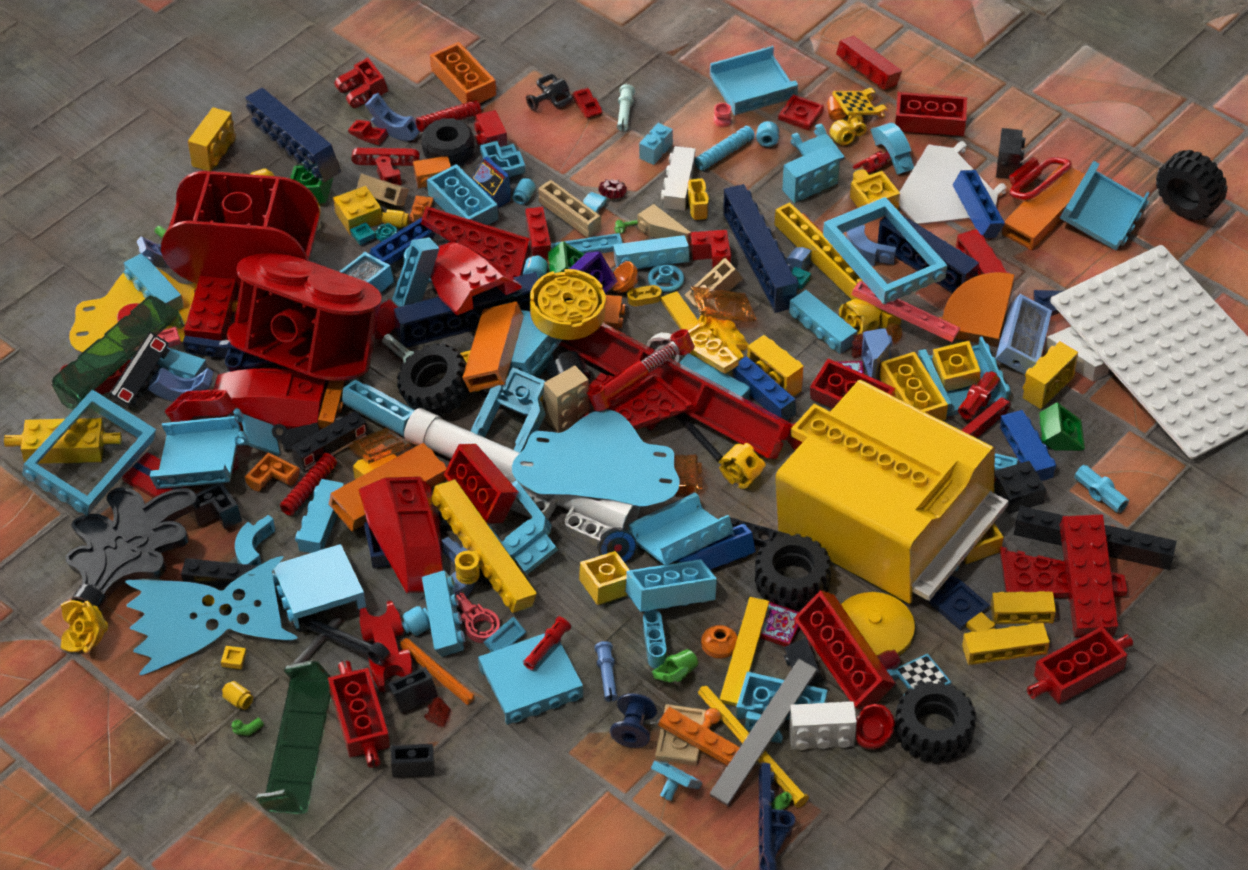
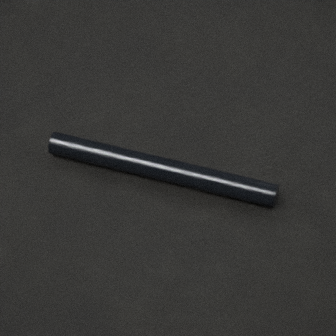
[675,413,723,462]

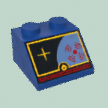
[471,156,511,208]

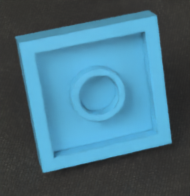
[651,761,702,801]

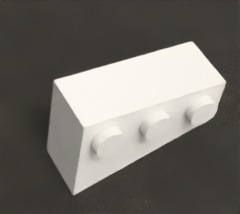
[1045,326,1109,381]

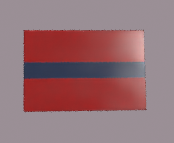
[122,452,187,498]

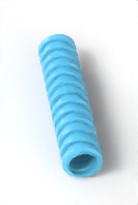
[695,126,755,171]

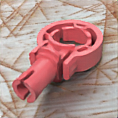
[457,593,500,643]

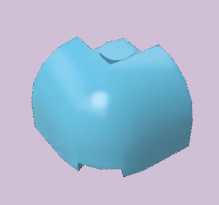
[480,141,525,177]

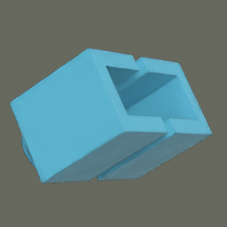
[639,123,673,165]

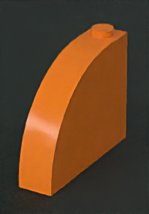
[939,272,1015,347]

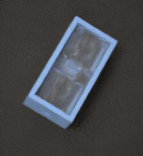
[995,294,1052,374]

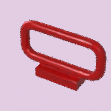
[1009,157,1072,200]

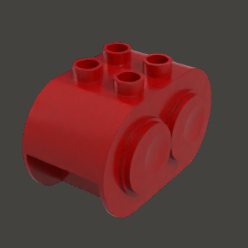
[161,171,321,288]
[227,253,382,380]

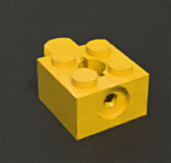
[850,170,900,209]

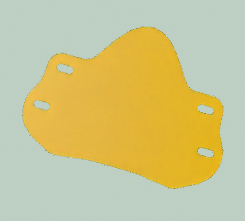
[69,267,197,357]

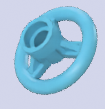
[648,264,684,292]

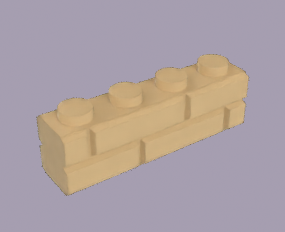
[538,180,601,238]

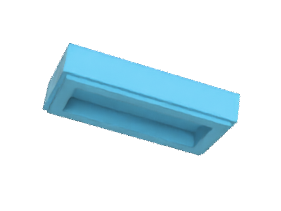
[483,616,526,652]

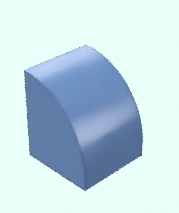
[785,247,811,270]

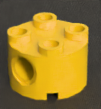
[839,298,882,337]
[719,443,766,489]

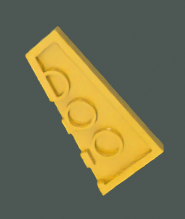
[688,322,739,374]

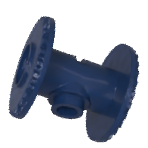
[610,693,658,748]

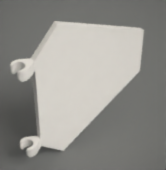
[899,141,1007,225]

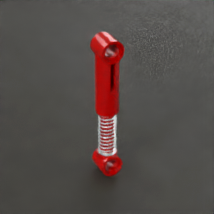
[587,329,695,411]

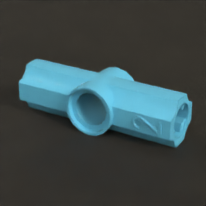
[1074,465,1129,513]

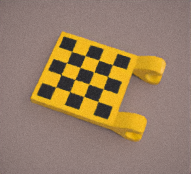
[832,88,888,118]

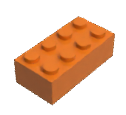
[430,42,496,104]

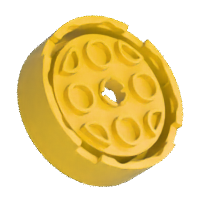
[530,269,606,340]

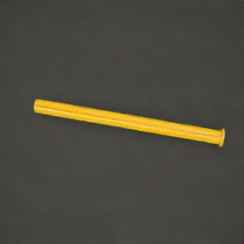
[698,686,809,808]

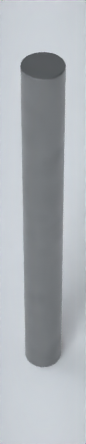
[285,616,342,677]

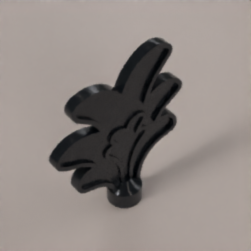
[66,488,200,612]

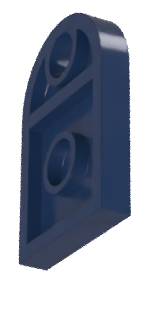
[928,576,990,631]

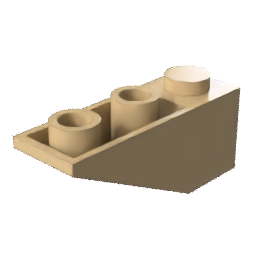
[356,174,409,206]

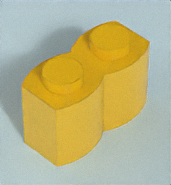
[688,178,708,220]

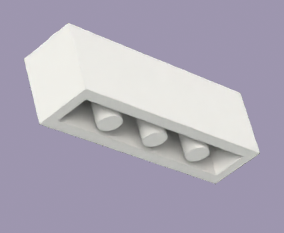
[661,146,696,211]

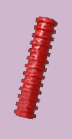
[416,100,481,132]
[279,453,337,516]

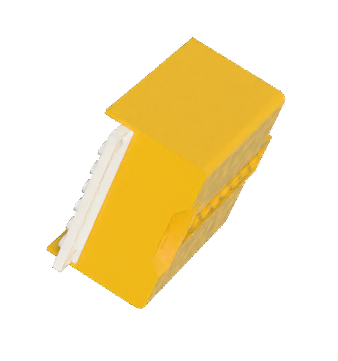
[775,380,1008,604]

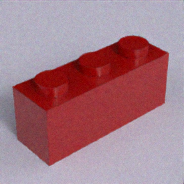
[525,207,551,261]

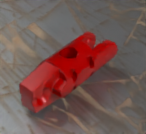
[852,151,891,174]

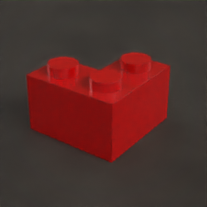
[474,110,507,147]
[691,230,731,269]

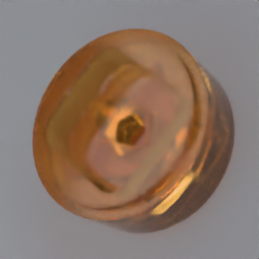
[886,323,902,343]

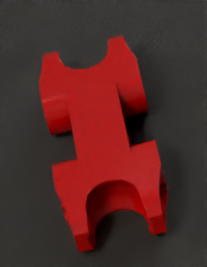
[359,601,413,692]

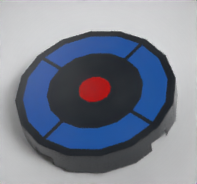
[597,527,637,563]

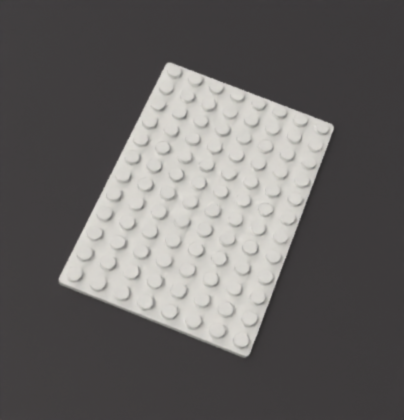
[1050,245,1248,459]

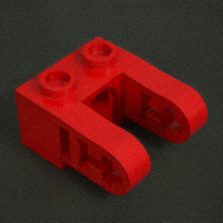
[334,58,388,108]

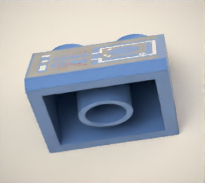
[861,328,892,380]

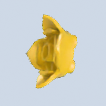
[60,600,108,653]

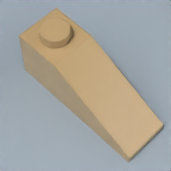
[638,204,691,246]
[685,258,743,307]

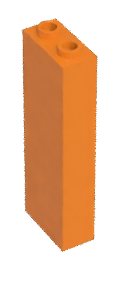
[1002,165,1085,251]
[463,302,524,392]
[329,442,446,531]

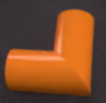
[245,452,300,491]

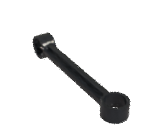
[292,614,391,666]

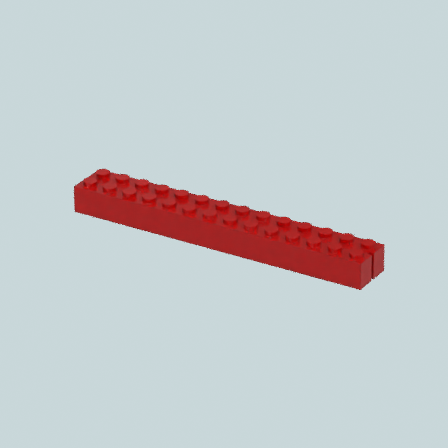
[559,323,793,459]

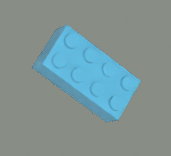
[427,164,498,225]
[626,559,717,612]

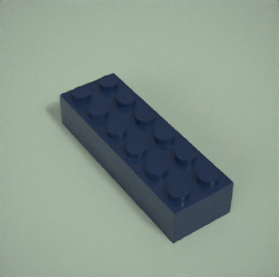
[877,214,979,293]

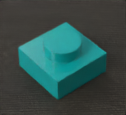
[350,222,375,245]
[792,267,811,290]

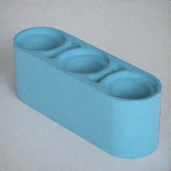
[643,609,666,669]

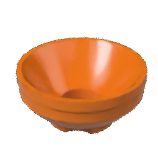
[611,261,638,293]
[701,625,738,659]

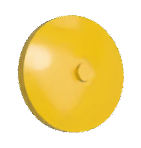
[841,592,915,656]

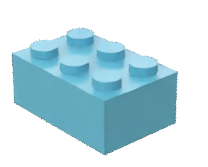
[782,145,840,203]

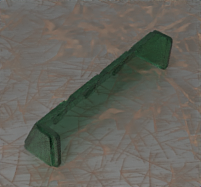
[52,295,185,413]
[255,661,331,814]

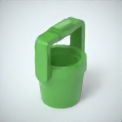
[652,649,698,682]

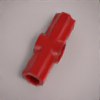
[958,371,1000,420]

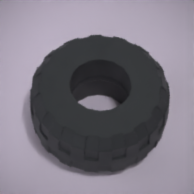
[421,118,474,167]

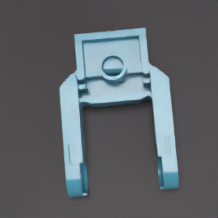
[471,367,546,453]
[487,480,558,574]

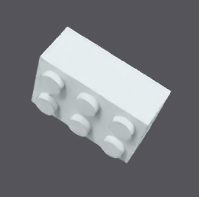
[789,702,856,750]

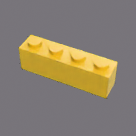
[962,623,1050,665]

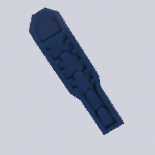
[183,336,287,372]
[758,763,795,870]

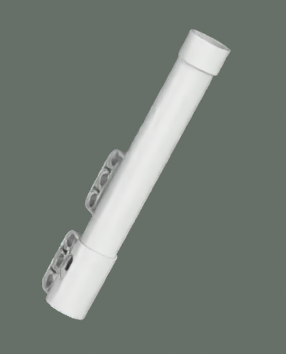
[404,408,640,547]

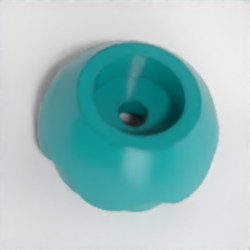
[375,223,397,242]

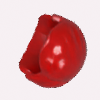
[855,704,895,749]

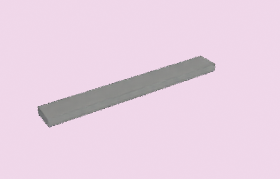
[710,659,817,806]

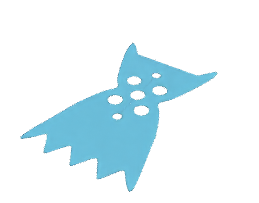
[126,556,298,675]

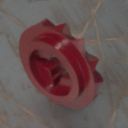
[598,179,627,199]

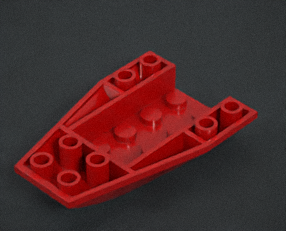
[213,368,329,429]
[358,476,443,593]

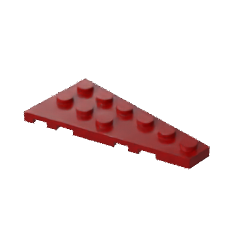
[421,206,530,278]
[605,372,693,430]
[999,546,1127,598]

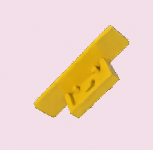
[698,308,749,361]

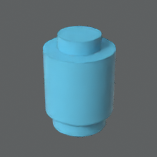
[512,178,536,205]

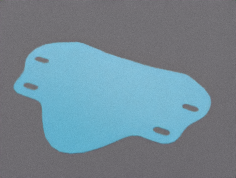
[512,409,680,506]

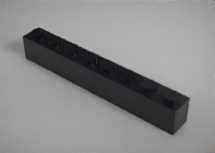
[1014,506,1177,570]

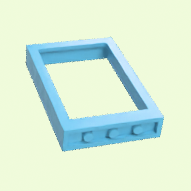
[823,197,947,304]
[22,390,156,516]

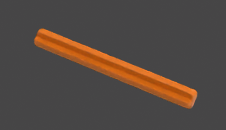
[400,638,475,705]

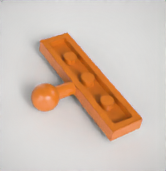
[658,707,740,766]

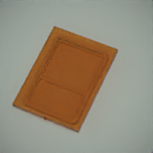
[690,286,756,322]
[348,428,411,464]

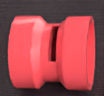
[714,103,731,127]

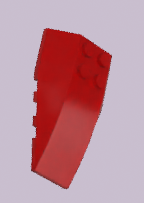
[430,241,522,315]

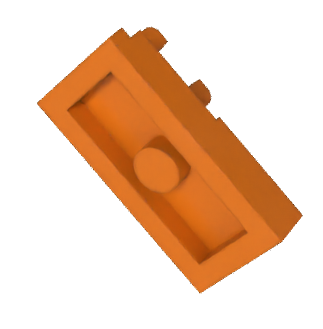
[408,196,434,226]

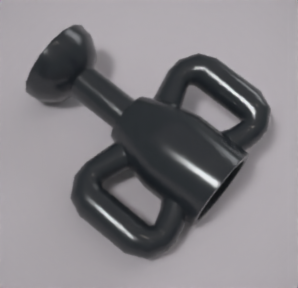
[526,74,573,111]

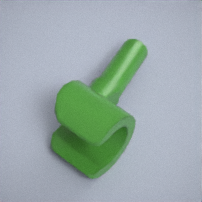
[614,220,638,234]

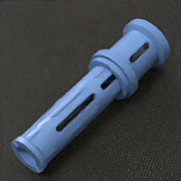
[594,641,618,702]

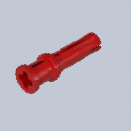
[523,616,571,670]

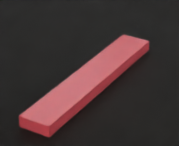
[851,281,960,342]

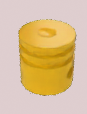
[455,551,480,584]

